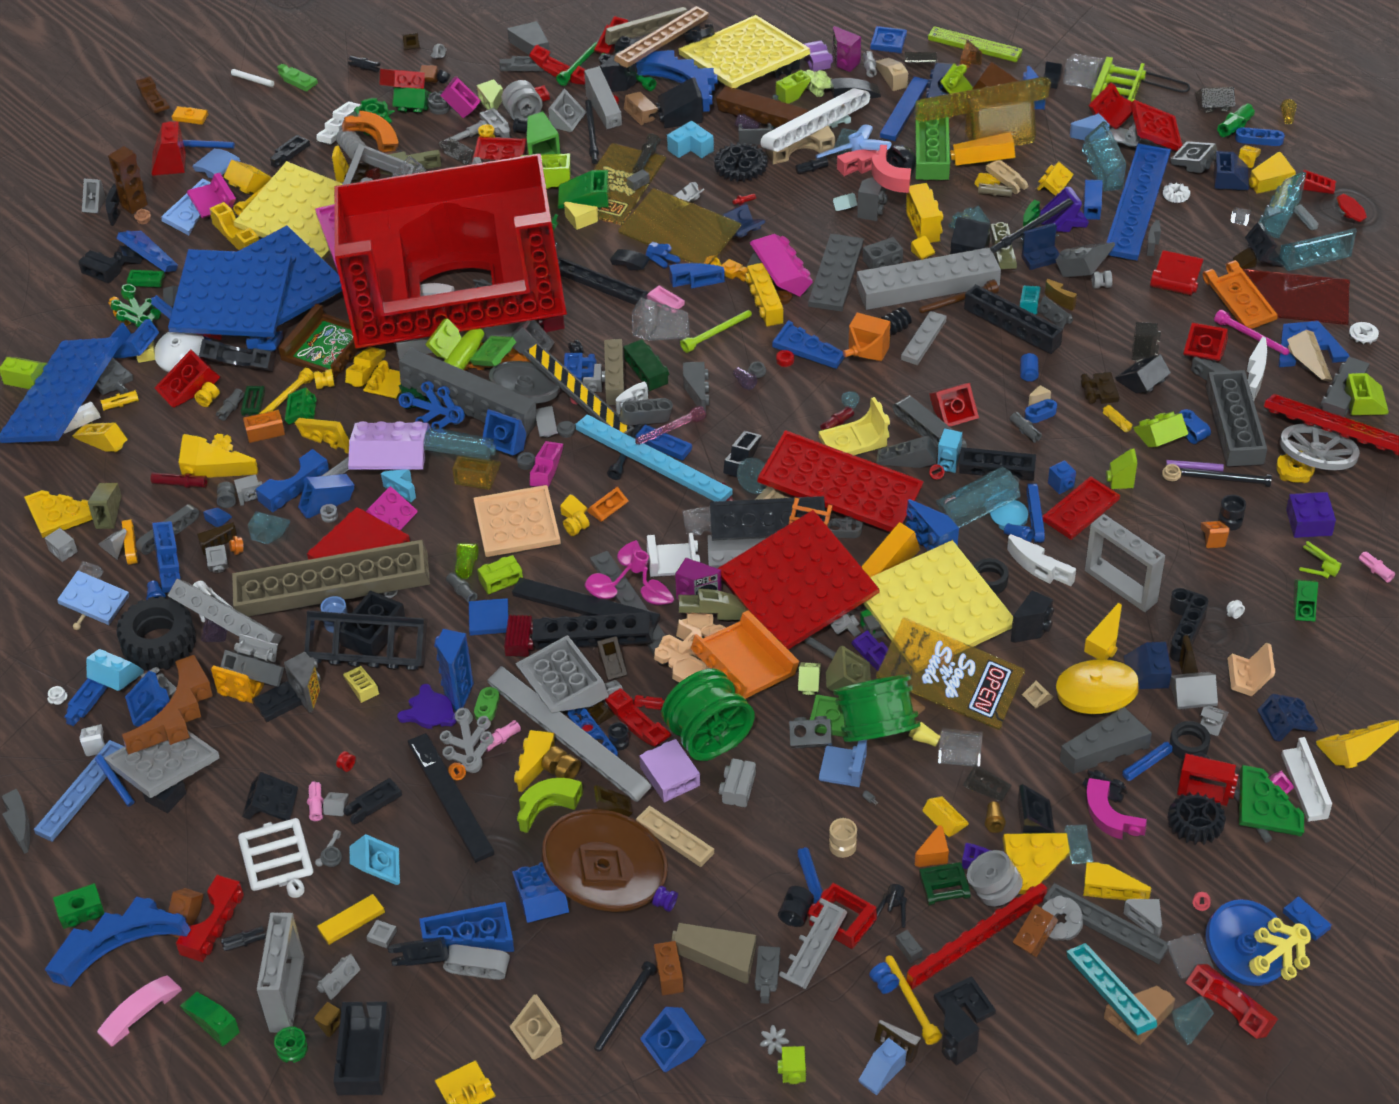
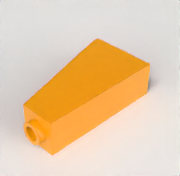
[950,132,1015,165]
[862,522,920,577]

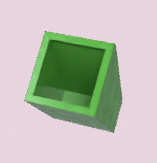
[527,112,560,155]

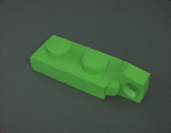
[277,64,318,92]

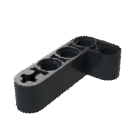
[1169,588,1209,662]

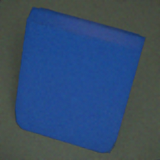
[203,508,232,527]

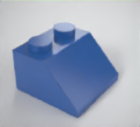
[481,409,527,455]
[640,1007,706,1072]

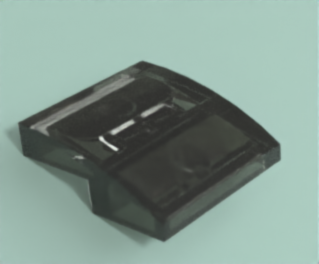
[904,52,937,63]

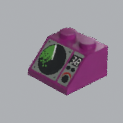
[832,26,861,72]
[675,558,722,599]

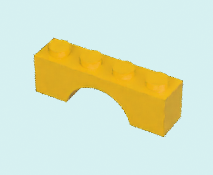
[209,202,259,250]

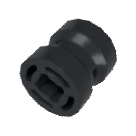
[608,722,629,751]

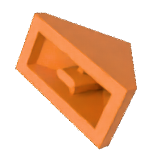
[915,825,949,867]

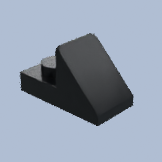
[1042,61,1064,89]

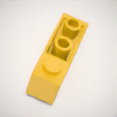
[514,730,555,792]

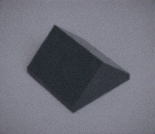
[1017,784,1055,834]

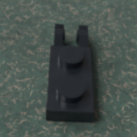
[343,778,402,825]
[387,936,449,966]

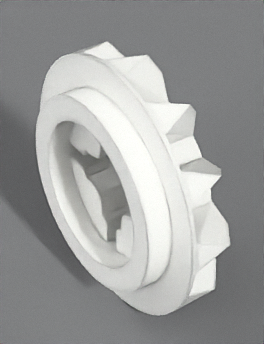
[1163,182,1190,203]
[1349,322,1379,345]

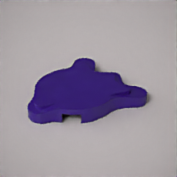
[397,684,457,729]

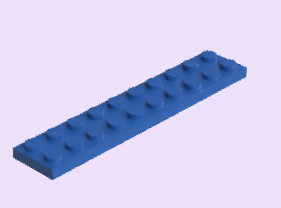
[1106,143,1171,261]

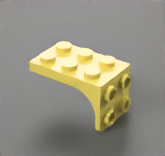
[819,397,890,455]

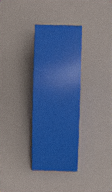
[669,263,725,288]

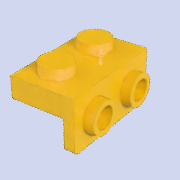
[1037,162,1074,196]

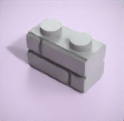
[719,759,756,807]

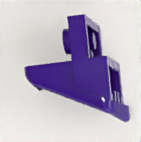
[1040,187,1089,232]

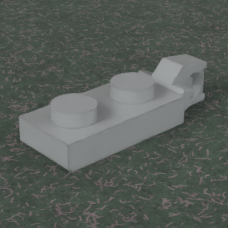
[479,108,510,138]

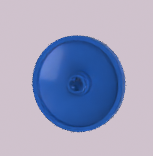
[1206,900,1289,986]

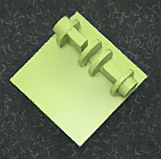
[804,70,832,97]

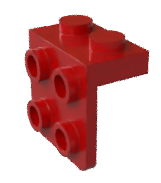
[1088,83,1133,129]

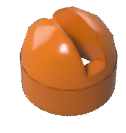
[448,763,466,780]

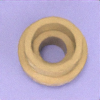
[1162,464,1181,481]

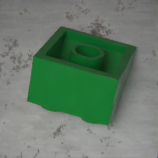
[393,87,431,113]

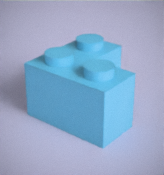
[667,121,714,158]

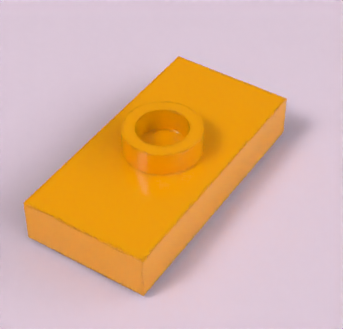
[172,106,208,125]

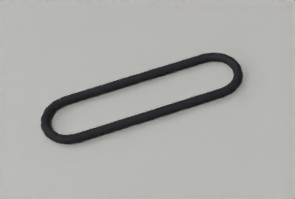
[1141,71,1190,93]

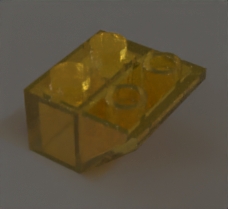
[452,455,501,490]

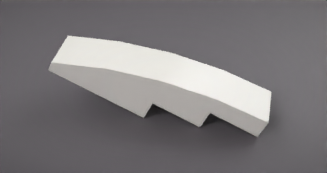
[317,102,360,144]
[1247,337,1267,400]

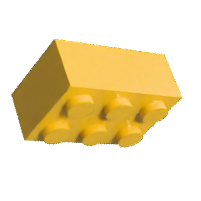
[906,183,943,243]

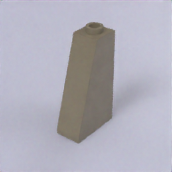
[671,923,756,984]

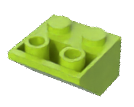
[1345,373,1389,415]
[1133,411,1188,447]

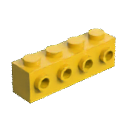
[745,263,783,327]

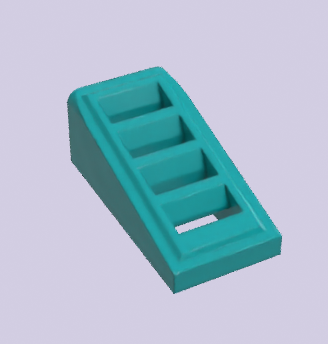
[1020,285,1041,315]

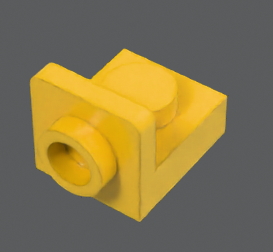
[1239,145,1261,168]

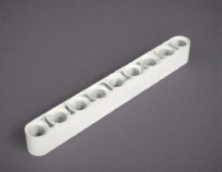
[761,88,870,152]

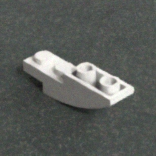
[1007,534,1076,586]

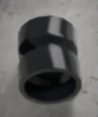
[1218,494,1246,531]
[778,886,814,927]

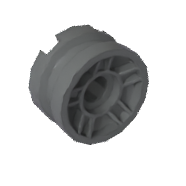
[428,91,451,115]

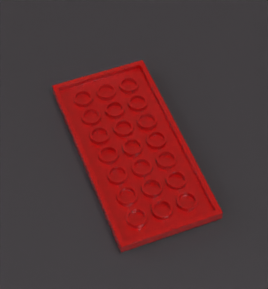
[757,430,924,532]

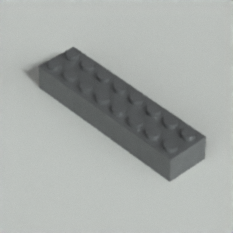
[399,348,536,437]

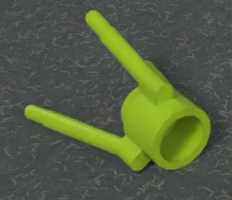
[1299,541,1342,579]

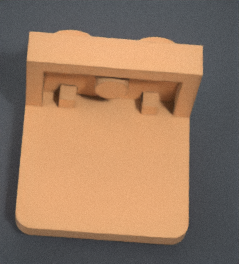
[1228,643,1275,696]

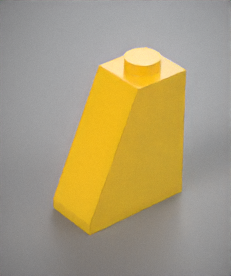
[1249,152,1296,194]

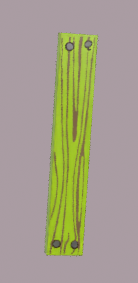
[928,27,1022,62]

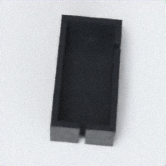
[333,1002,390,1095]

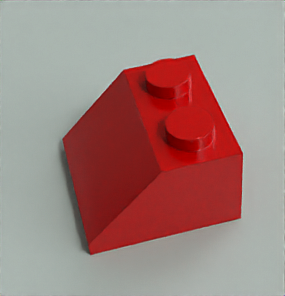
[1183,323,1228,361]
[929,383,979,427]

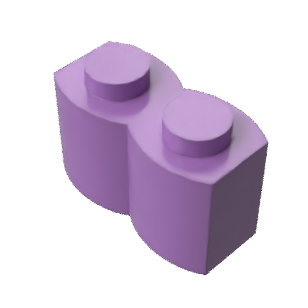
[804,40,833,71]

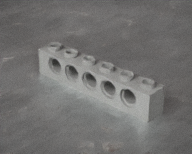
[168,579,282,644]

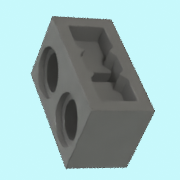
[863,237,903,269]
[789,716,833,749]

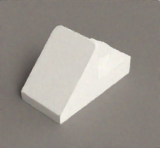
[80,724,105,756]

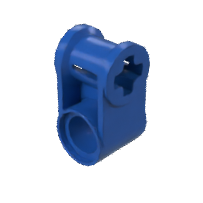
[1179,409,1211,444]

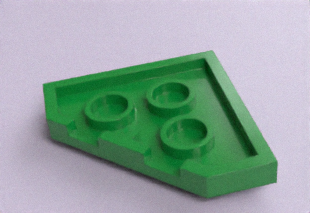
[1239,765,1304,836]

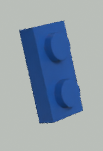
[1283,896,1332,941]

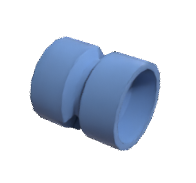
[321,596,347,633]

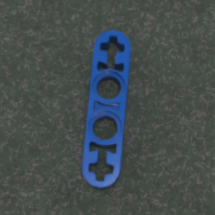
[1026,483,1045,543]
[568,708,618,757]

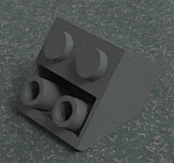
[858,177,888,221]

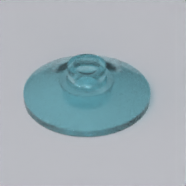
[737,458,767,494]

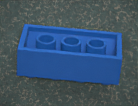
[435,629,474,712]

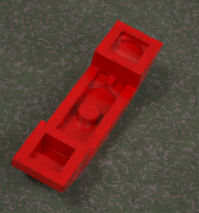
[529,45,586,84]
[605,688,671,746]

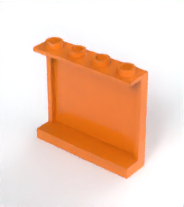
[691,610,799,699]

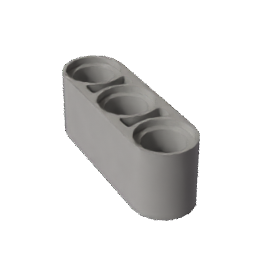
[443,944,510,980]

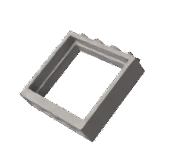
[343,144,415,185]
[1085,514,1165,612]
[257,913,304,1032]

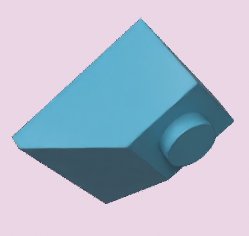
[350,834,400,885]

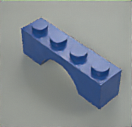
[256,449,329,512]

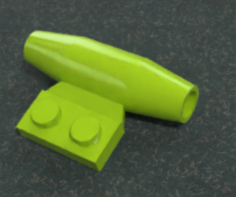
[425,318,485,370]

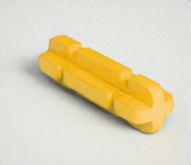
[1103,405,1132,433]

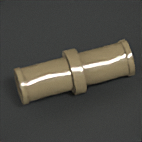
[978,183,1013,197]

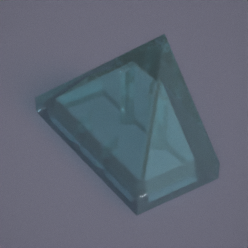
[1172,996,1214,1044]

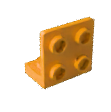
[211,666,264,704]

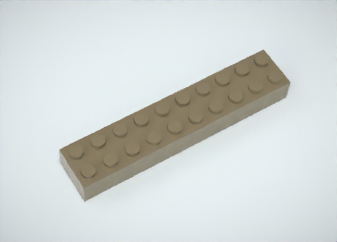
[232,540,430,616]

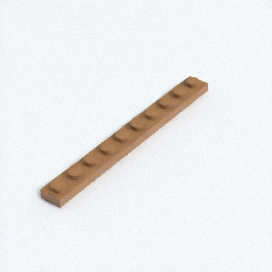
[614,6,709,68]

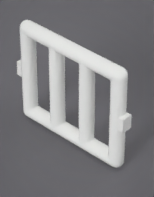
[238,818,313,891]

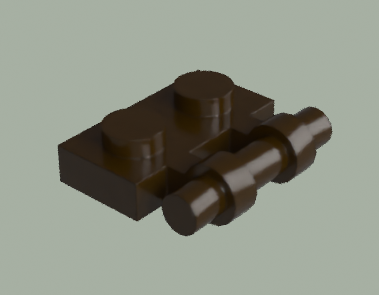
[1081,372,1120,404]

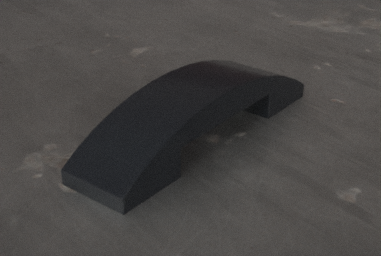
[106,183,120,226]

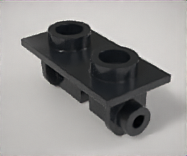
[1082,770,1128,803]

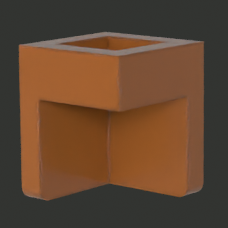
[420,65,438,85]

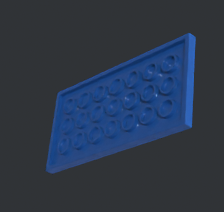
[0,337,122,443]

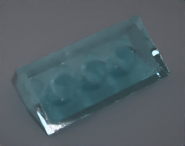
[1082,121,1126,192]
[1259,171,1307,239]
[1279,228,1357,271]
[936,467,1021,528]

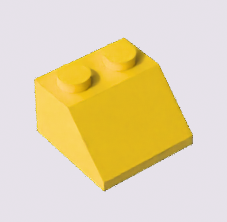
[224,159,272,194]

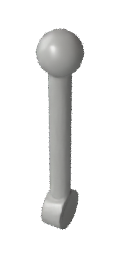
[315,830,341,867]

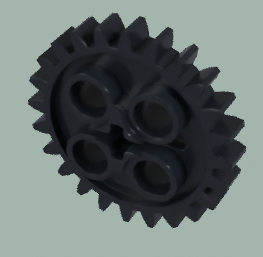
[714,142,768,182]

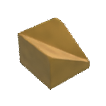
[314,1002,341,1037]

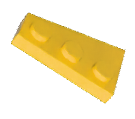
[295,418,350,454]

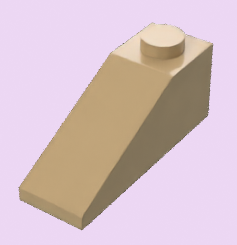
[876,58,908,91]
[1287,330,1333,382]

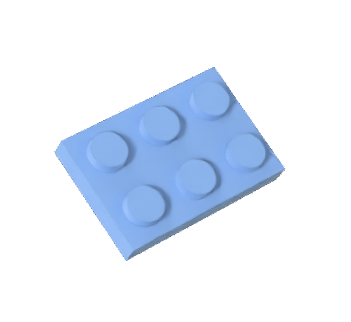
[57,571,129,625]

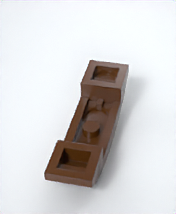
[136,76,170,113]

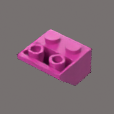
[440,76,481,118]

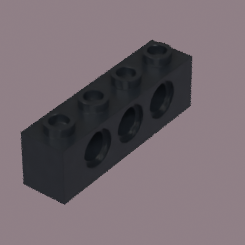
[959,447,1036,481]

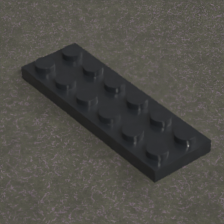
[710,496,825,541]

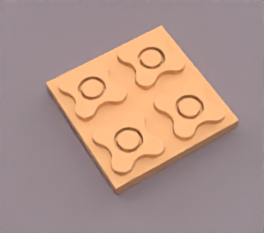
[473,485,561,557]

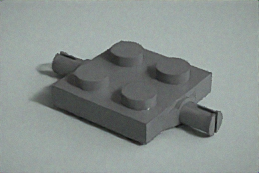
[94,358,133,395]

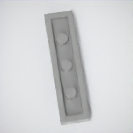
[901,311,947,365]

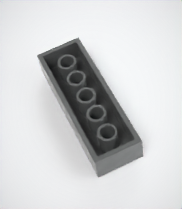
[1206,370,1267,466]

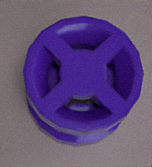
[652,886,678,912]

